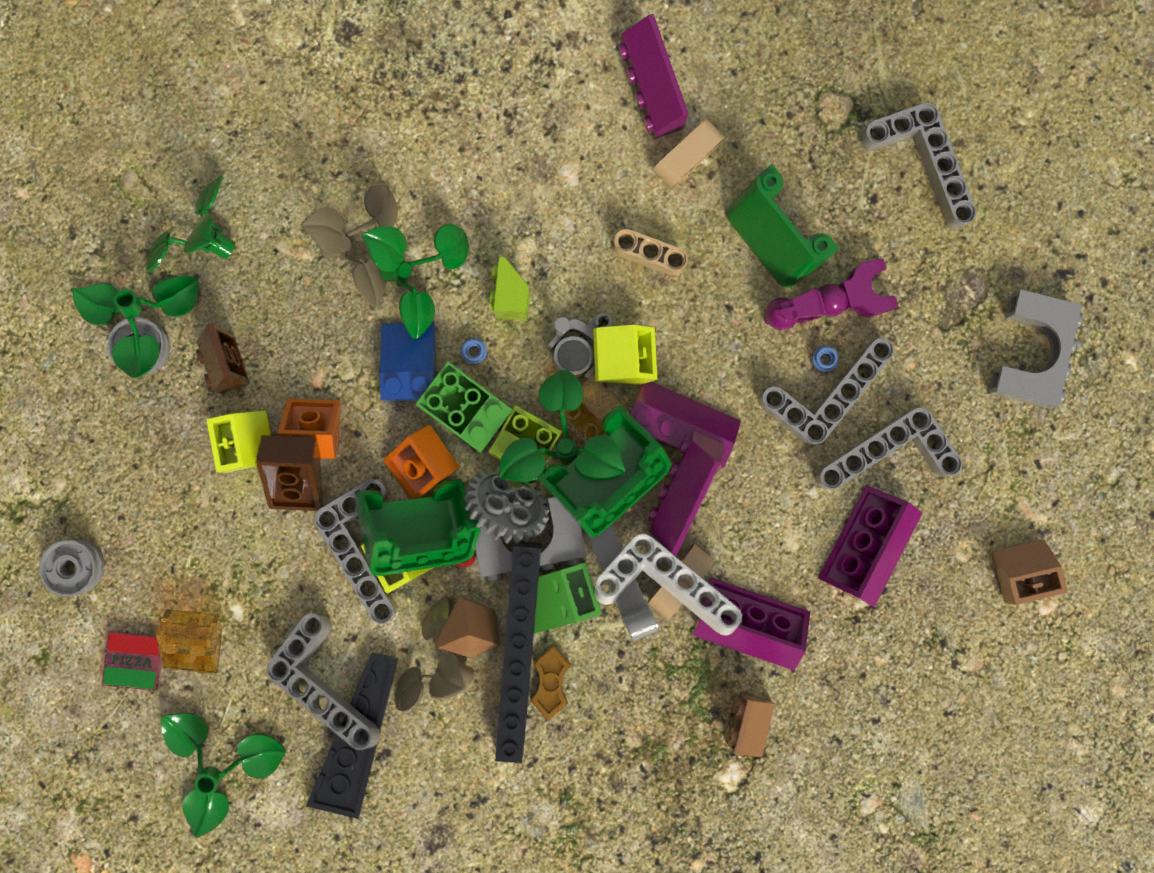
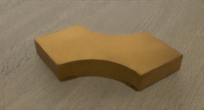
[531,644,571,721]

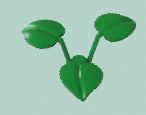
[146,176,236,275]
[361,224,469,339]
[72,276,199,378]
[499,370,625,482]
[161,713,286,838]

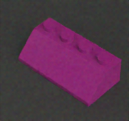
[618,14,689,139]
[629,382,741,469]
[647,431,724,555]
[818,485,923,607]
[693,577,810,670]

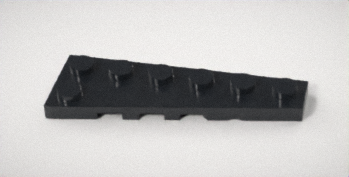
[306,652,399,819]

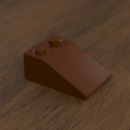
[196,323,250,394]
[256,435,323,511]

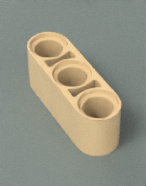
[653,119,726,189]
[613,229,688,276]
[646,544,715,621]

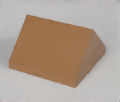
[434,597,501,658]

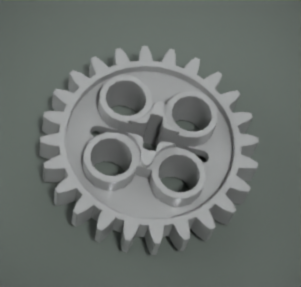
[464,466,550,544]

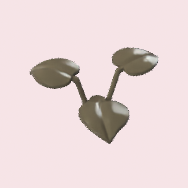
[300,185,398,307]
[395,596,474,712]

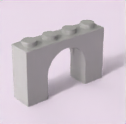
[988,289,1083,409]
[476,497,587,581]

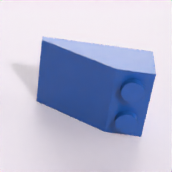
[380,322,437,403]

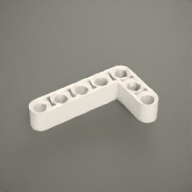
[594,534,742,635]

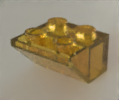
[554,375,629,445]
[156,609,222,674]

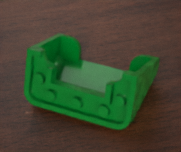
[727,164,840,288]
[538,405,671,537]
[355,479,481,576]

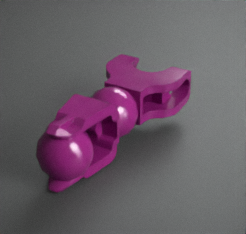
[764,258,899,331]

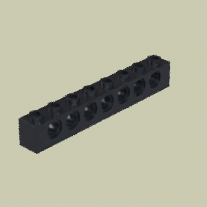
[495,541,542,763]

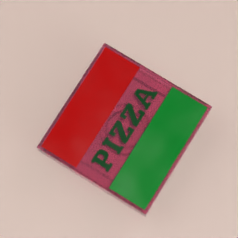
[102,631,165,691]

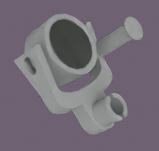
[547,313,613,383]

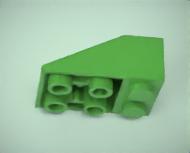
[415,362,512,453]
[509,561,602,634]

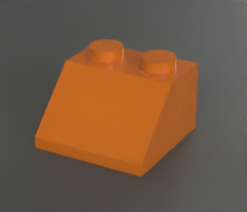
[277,398,341,459]
[383,424,460,499]

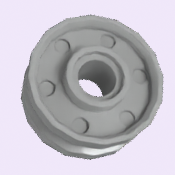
[107,317,171,375]
[39,539,104,596]

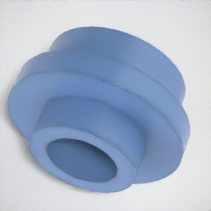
[461,338,487,365]
[812,346,839,372]

